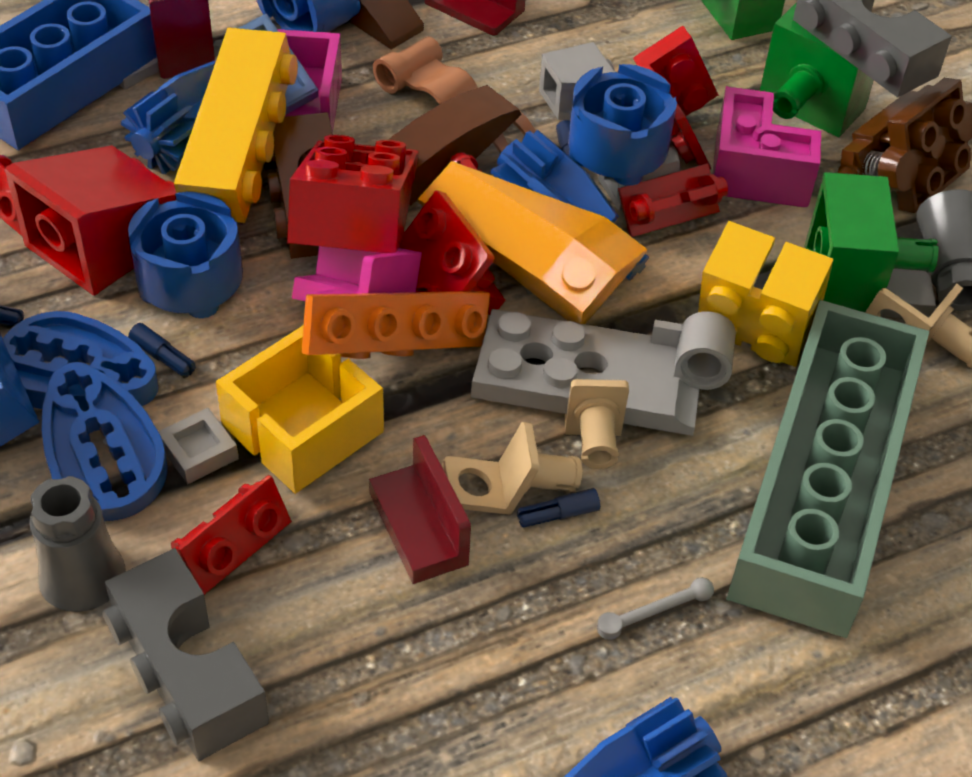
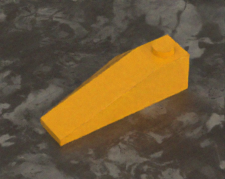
[418,161,647,324]

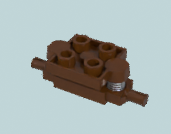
[836,77,972,213]

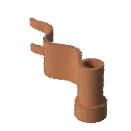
[373,36,536,154]

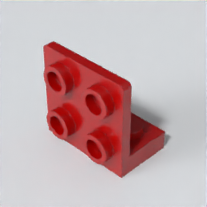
[633,26,719,169]

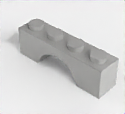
[539,42,680,212]

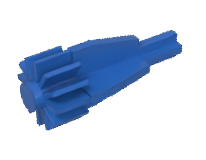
[120,60,216,174]
[490,130,649,281]
[564,697,728,777]

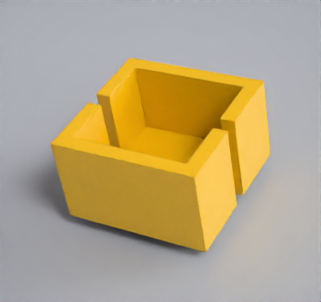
[698,221,834,367]
[216,325,384,494]

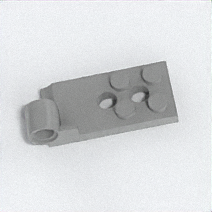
[471,309,736,436]

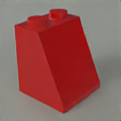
[5,145,177,296]

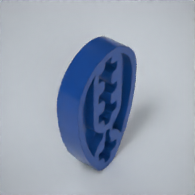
[3,311,159,411]
[41,362,168,521]

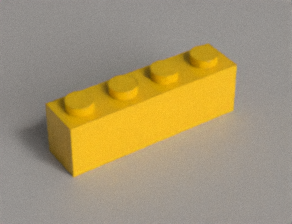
[174,27,298,223]

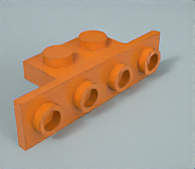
[302,291,490,359]

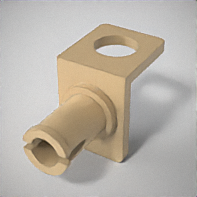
[865,284,972,369]
[564,379,629,469]
[442,422,583,515]

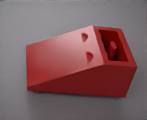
[287,135,419,253]

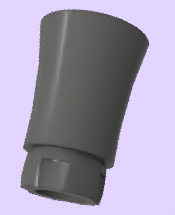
[916,189,972,311]
[30,476,126,612]

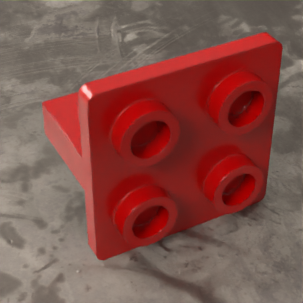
[399,190,506,315]

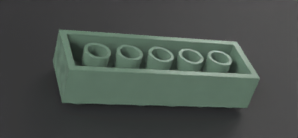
[726,300,930,639]

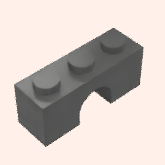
[793,0,952,98]
[102,548,269,762]

